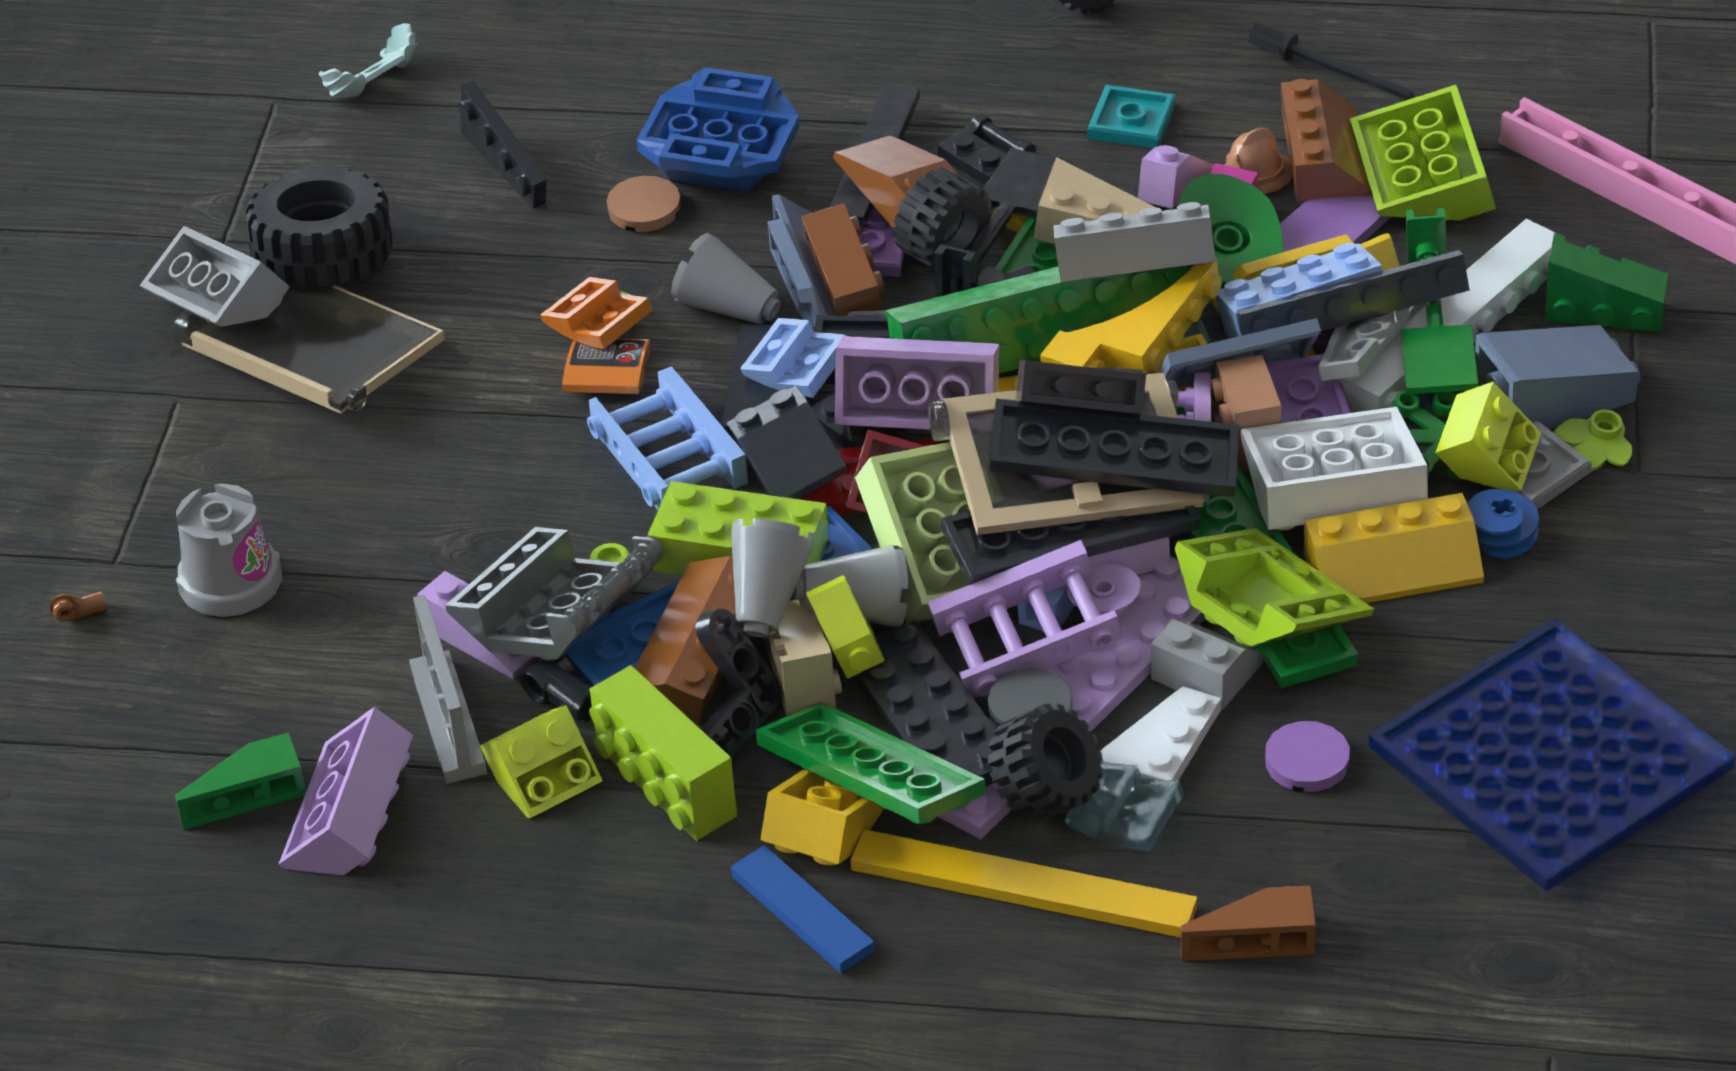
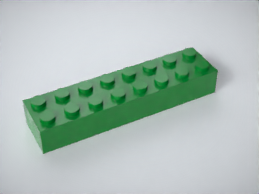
[886,265,1200,374]

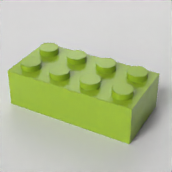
[647,481,829,575]
[589,665,737,841]

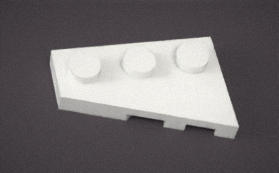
[1100,686,1221,794]

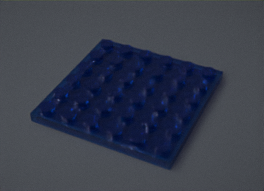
[1368,618,1736,891]

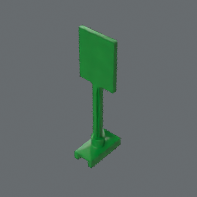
[1400,208,1478,394]

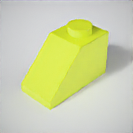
[806,575,885,679]

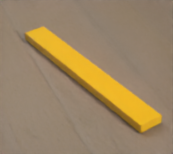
[851,830,1197,938]

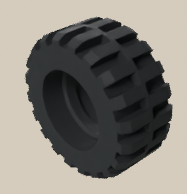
[246,166,393,290]

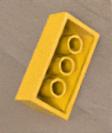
[1304,493,1484,603]

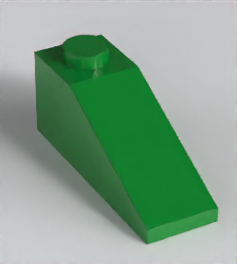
[175,732,306,830]

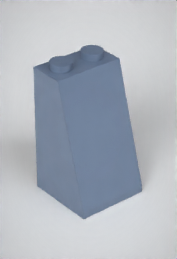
[1475,325,1640,429]

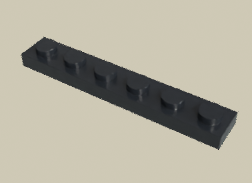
[1236,250,1470,336]

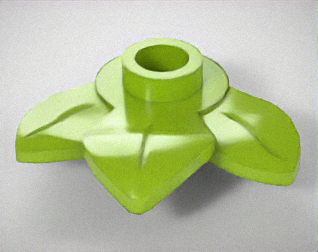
[1554,409,1632,471]

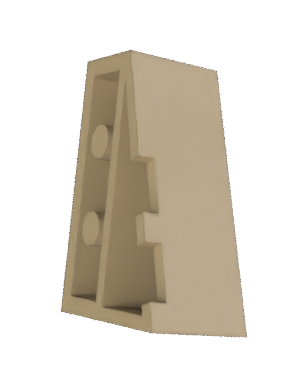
[1034,157,1155,244]
[763,599,842,717]

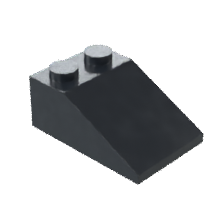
[726,385,849,499]

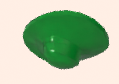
[1178,174,1283,286]

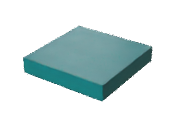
[1087,85,1176,148]

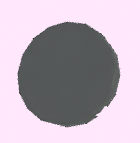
[988,668,1073,726]

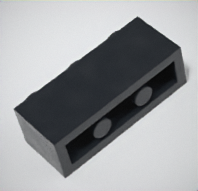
[1015,360,1147,414]

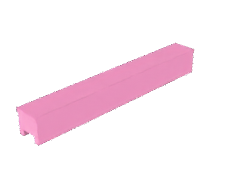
[1498,97,1736,264]

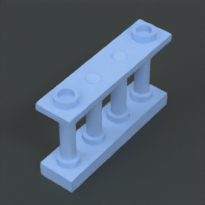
[587,366,748,510]

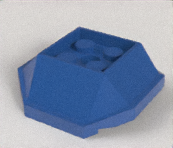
[637,67,800,193]

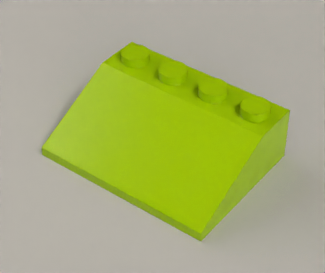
[1350,85,1496,220]

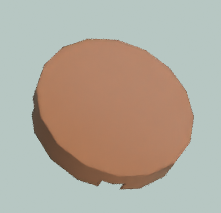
[607,176,681,232]

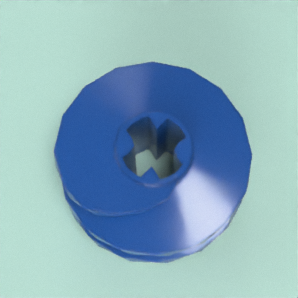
[1468,489,1539,559]

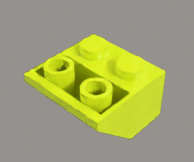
[1435,382,1542,492]
[480,705,603,819]

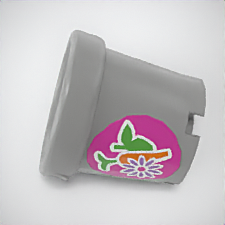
[176,484,282,617]

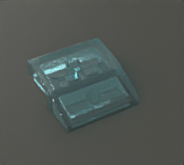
[1065,762,1184,852]

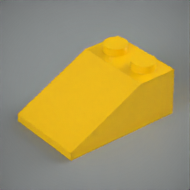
[760,769,884,865]

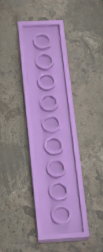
[938,556,1205,840]

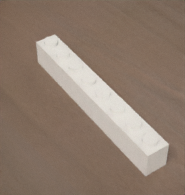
[1342,219,1554,413]

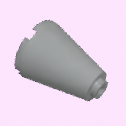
[671,233,781,325]
[731,518,814,638]
[792,545,908,627]

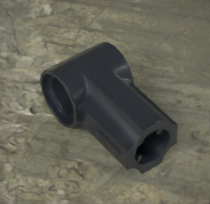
[519,655,593,722]

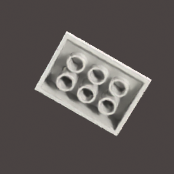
[1240,407,1428,530]

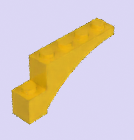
[1040,258,1222,374]

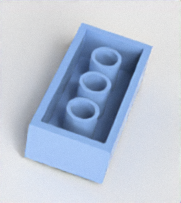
[1216,243,1383,338]

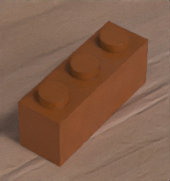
[801,203,885,316]

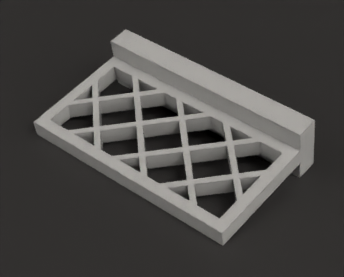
[409,595,487,784]

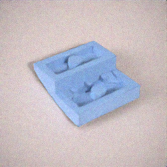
[740,318,846,398]

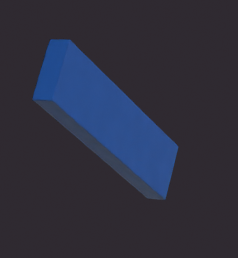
[731,845,875,974]

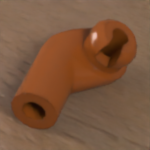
[50,591,107,622]

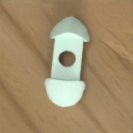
[319,24,419,99]

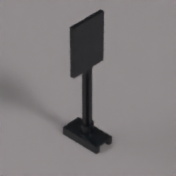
[935,148,1073,297]

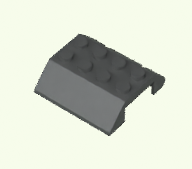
[445,527,664,661]

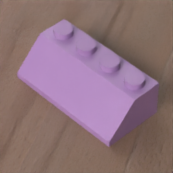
[278,707,413,876]

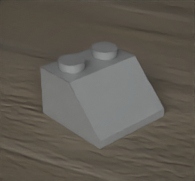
[1151,619,1264,710]

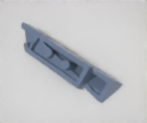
[768,194,836,326]

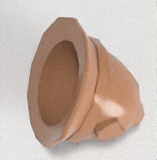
[1224,128,1292,194]

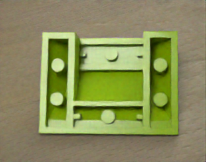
[1175,528,1374,647]

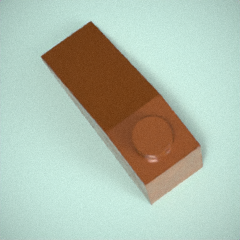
[1181,885,1315,961]

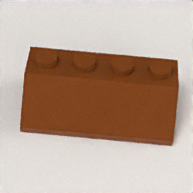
[1281,79,1372,203]
[635,556,744,725]

